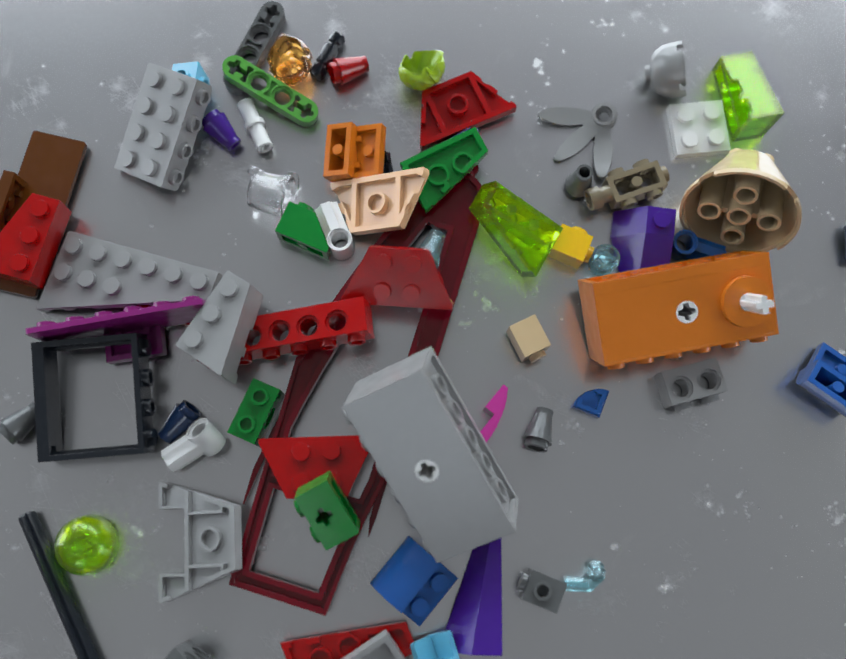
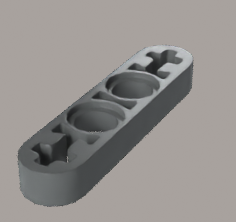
[223,1,286,95]

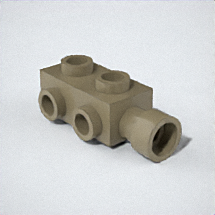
[584,159,670,211]

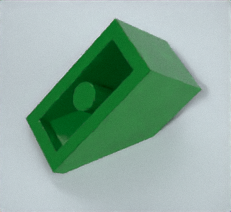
[275,201,331,261]

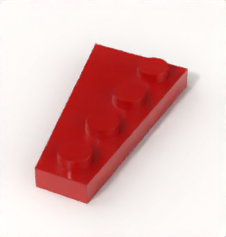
[280,621,414,659]

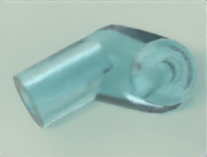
[564,560,606,592]

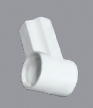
[314,201,355,260]
[161,418,226,472]

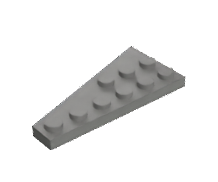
[36,230,223,312]

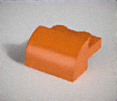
[323,122,386,182]

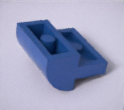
[796,342,846,417]
[370,536,458,627]

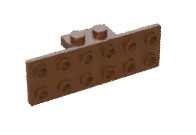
[0,131,87,298]

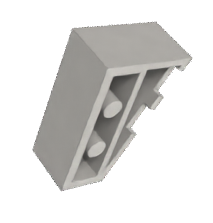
[175,270,263,384]

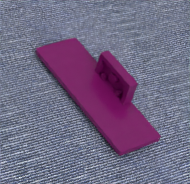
[25,296,206,364]

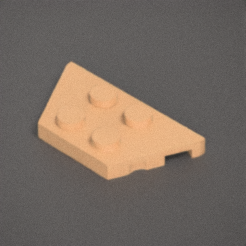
[330,167,429,236]

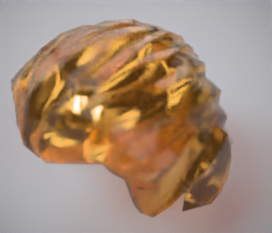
[267,33,313,86]

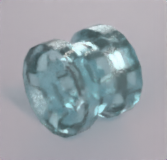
[588,244,620,276]

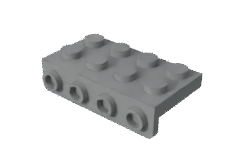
[114,62,212,191]

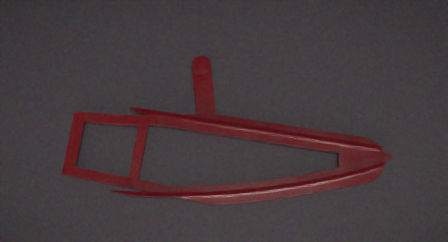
[229,165,485,616]

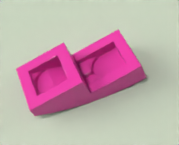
[480,384,508,443]

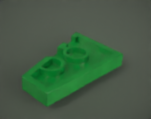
[400,127,488,214]

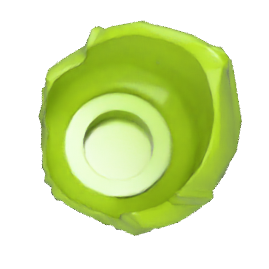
[398,50,445,91]

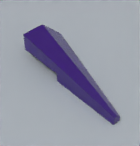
[445,538,502,656]

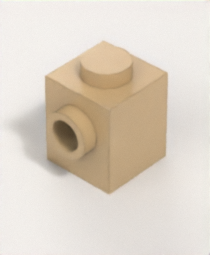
[506,314,551,363]

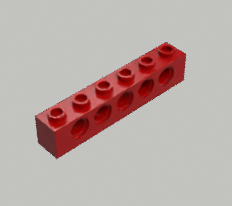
[196,296,374,369]

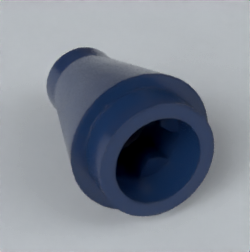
[158,400,201,444]

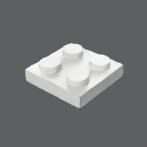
[666,100,731,159]

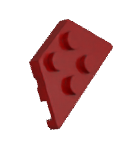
[420,71,517,151]
[341,245,453,310]
[258,435,369,499]

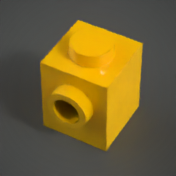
[547,224,594,269]

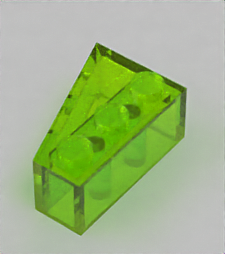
[469,181,563,277]

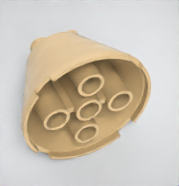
[679,148,802,253]

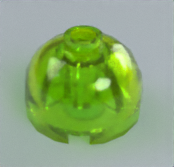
[54,514,120,576]

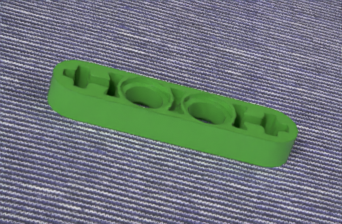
[222,55,318,127]

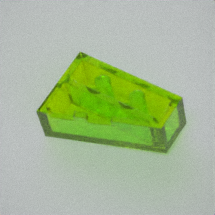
[712,51,785,142]

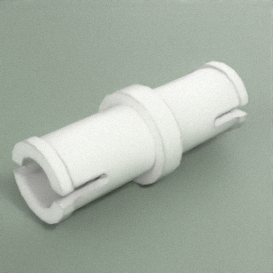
[237,98,273,153]

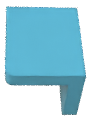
[410,630,460,659]

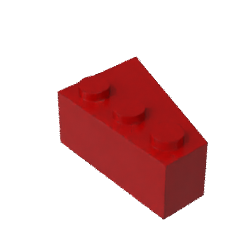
[0,193,72,290]

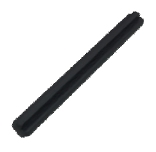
[18,511,99,659]

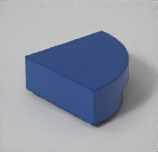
[571,389,609,418]

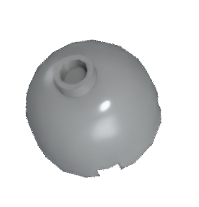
[645,41,687,98]

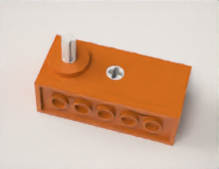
[578,250,779,370]

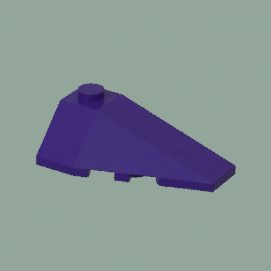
[610,206,676,273]

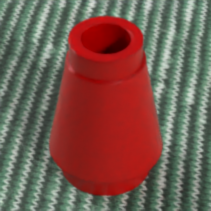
[327,56,369,85]

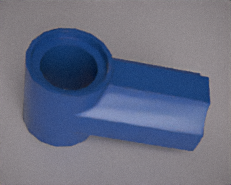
[671,229,727,261]

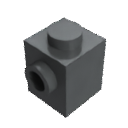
[517,568,567,614]

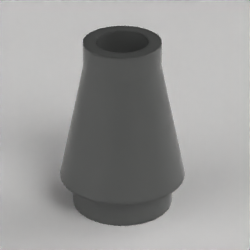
[565,164,593,197]
[0,402,36,445]
[523,407,554,453]

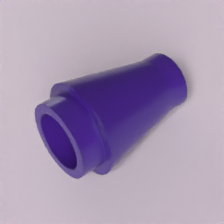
[202,109,241,151]

